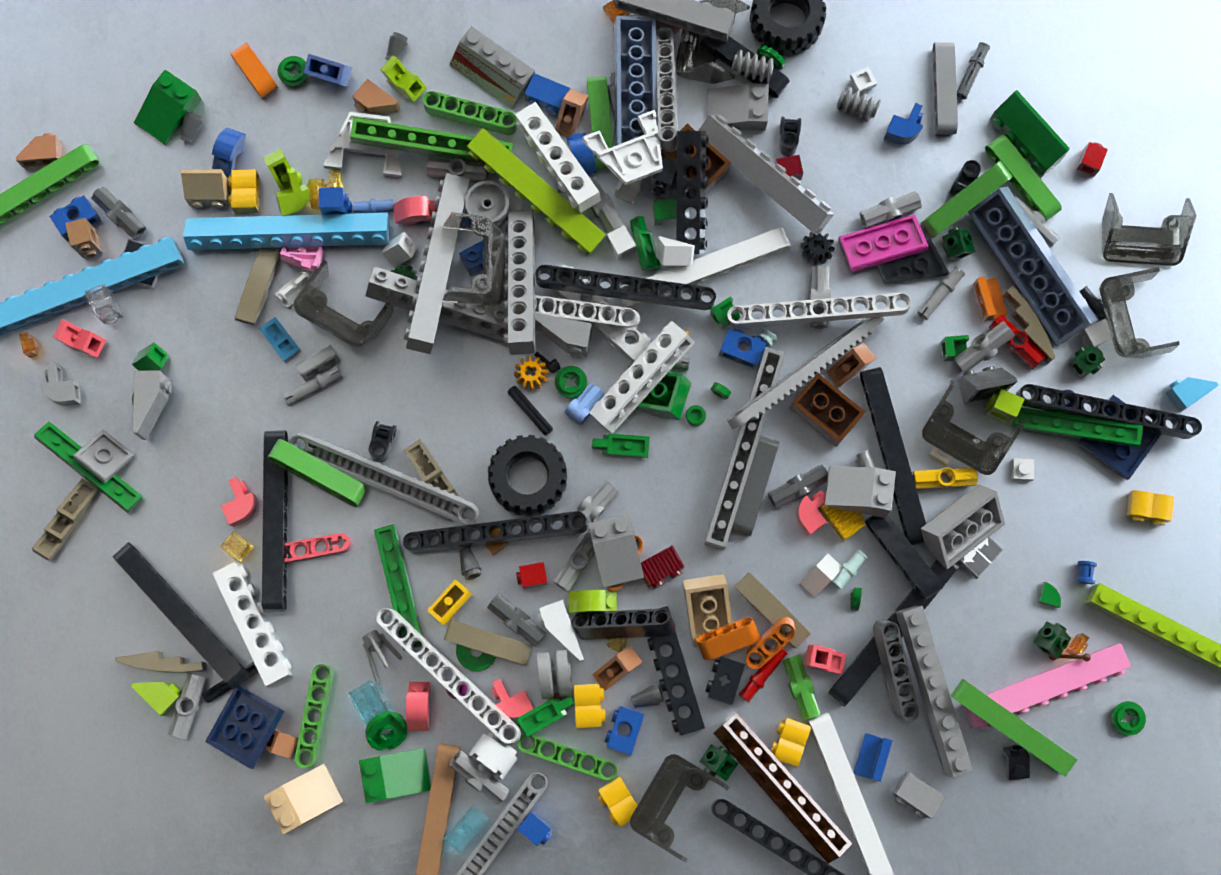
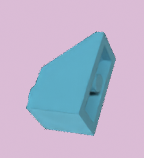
[1166,377,1219,412]

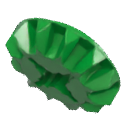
[757,45,785,70]
[277,56,309,87]
[555,366,587,398]
[1111,701,1146,735]

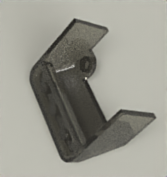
[676,0,750,84]
[1102,193,1197,266]
[443,212,505,306]
[294,260,394,347]
[1099,267,1180,359]
[922,380,1024,475]
[630,754,729,862]

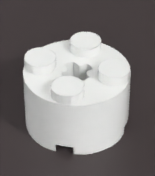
[468,732,517,780]

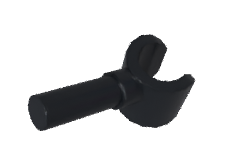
[534,352,561,373]

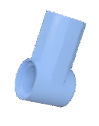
[564,383,604,425]

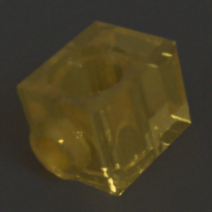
[220,530,254,563]

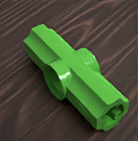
[783,654,820,721]

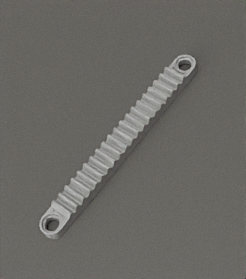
[727,317,885,429]
[290,433,480,525]
[456,772,548,875]

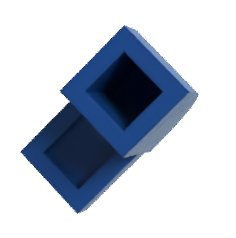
[884,103,924,145]
[211,128,246,177]
[566,133,597,175]

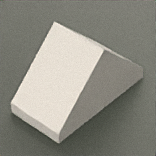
[656,236,695,266]
[799,554,843,598]

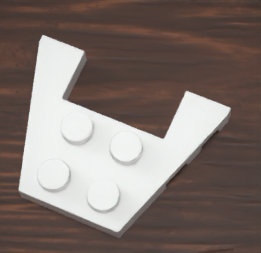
[582,110,663,186]
[323,112,402,178]

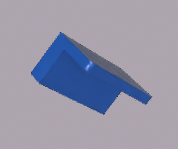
[854,733,893,782]

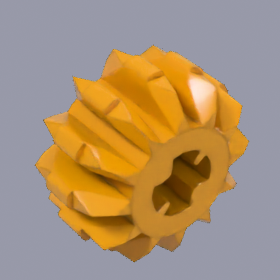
[514,356,548,391]

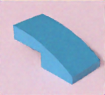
[259,317,300,361]

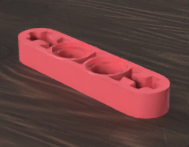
[285,533,351,564]

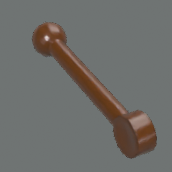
[1049,653,1091,662]

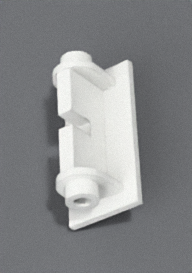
[275,269,318,309]

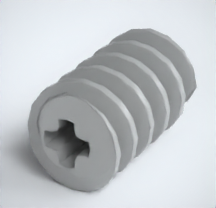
[730,50,774,84]
[837,86,882,122]

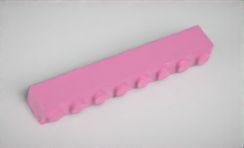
[962,643,1131,730]

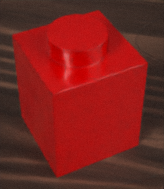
[1076,142,1108,177]
[516,562,548,589]

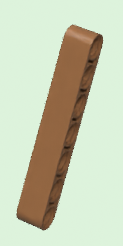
[415,743,461,875]

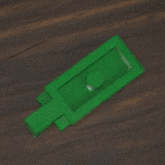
[630,216,661,271]
[592,434,650,458]
[516,696,574,738]

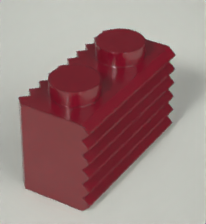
[641,545,685,590]

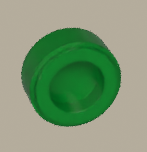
[710,382,731,400]
[685,405,706,427]

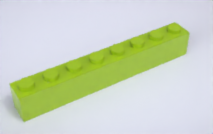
[467,128,606,254]
[1084,583,1221,673]

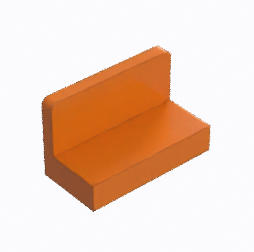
[973,276,1008,321]

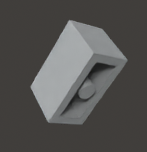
[893,772,946,820]

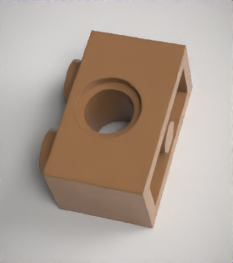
[65,218,102,258]

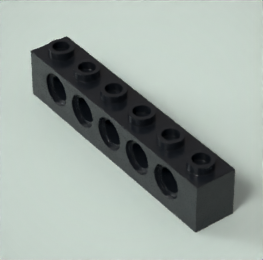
[676,131,709,254]
[647,606,705,736]

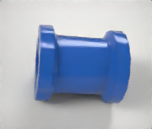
[1076,561,1097,585]

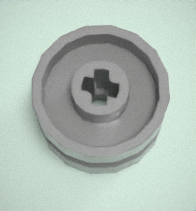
[465,181,510,231]
[537,649,572,699]

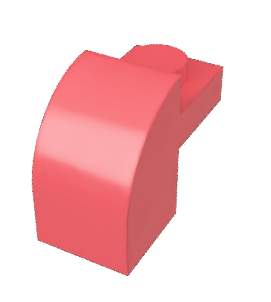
[393,196,438,226]
[53,319,106,358]
[221,477,257,527]
[796,491,827,536]
[804,645,847,675]
[491,679,534,718]
[406,682,431,731]

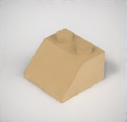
[181,169,230,208]

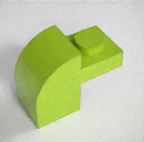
[380,56,427,102]
[275,167,310,216]
[568,590,617,613]

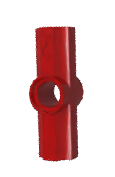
[989,314,1046,370]

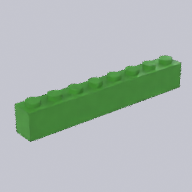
[350,117,513,164]

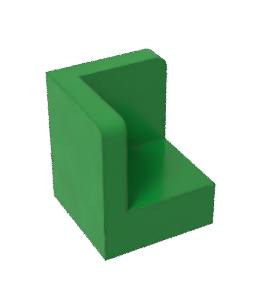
[653,199,677,226]
[710,296,740,330]
[941,335,969,361]
[132,342,169,371]

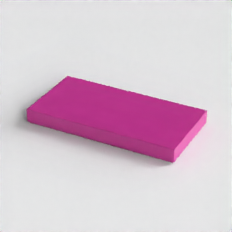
[838,214,928,273]

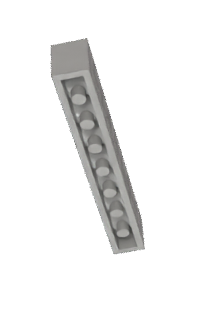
[504,210,535,355]
[365,266,508,342]

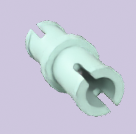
[831,550,868,590]

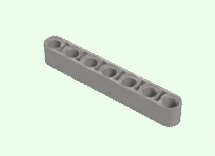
[656,27,678,152]

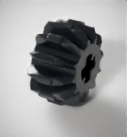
[800,232,835,265]

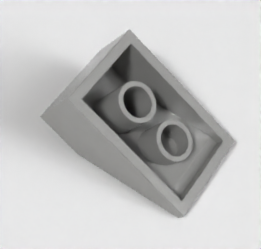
[707,83,769,130]
[535,312,592,358]
[133,371,172,440]
[824,466,896,518]
[588,514,644,588]

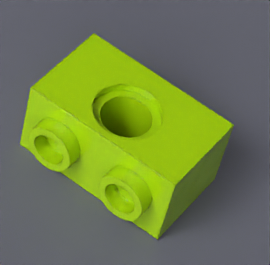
[984,389,1024,425]

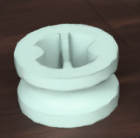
[757,327,777,347]

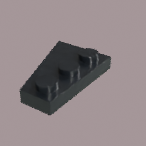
[876,238,949,283]

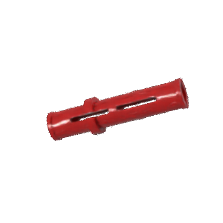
[738,648,788,703]

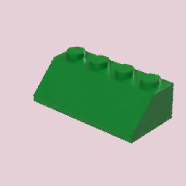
[990,90,1070,177]

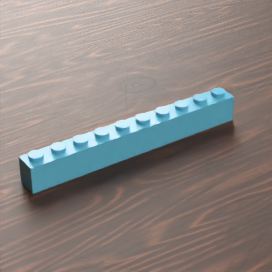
[183,213,390,250]
[0,237,185,336]

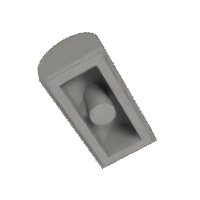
[295,345,340,381]

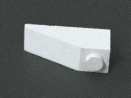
[537,600,584,662]

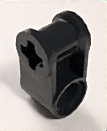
[779,116,801,157]
[949,160,981,194]
[368,421,397,463]

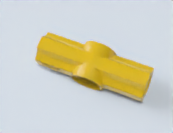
[913,468,978,489]

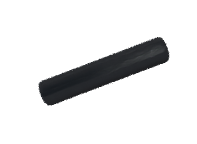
[507,385,553,436]
[202,661,258,703]

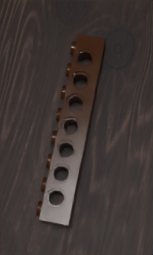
[713,713,852,864]

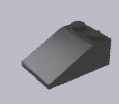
[958,366,1018,404]

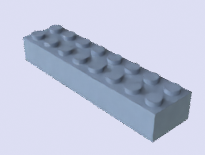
[614,16,657,146]
[968,187,1098,345]

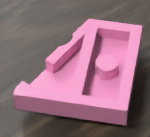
[280,246,324,273]

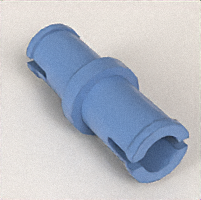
[353,199,394,214]

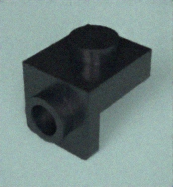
[1003,745,1030,780]

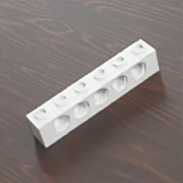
[515,102,601,213]
[551,264,652,364]
[589,321,695,434]
[212,562,293,687]

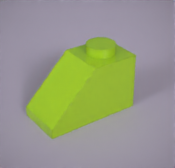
[263,149,301,190]
[131,682,181,716]

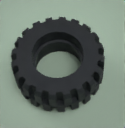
[750,0,826,55]
[488,435,567,517]

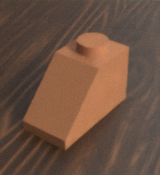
[352,78,400,115]
[555,89,588,137]
[16,133,62,168]
[826,343,876,387]
[592,645,643,691]
[264,729,298,759]

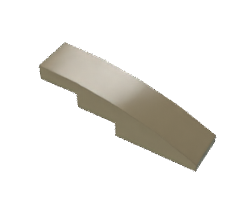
[235,248,281,325]
[1003,286,1055,365]
[403,439,468,521]
[32,478,99,562]
[734,572,811,649]
[444,620,532,666]
[115,651,207,673]

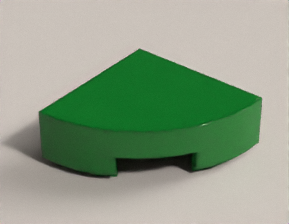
[1039,582,1061,608]
[850,587,862,611]

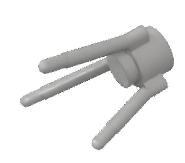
[362,630,402,685]

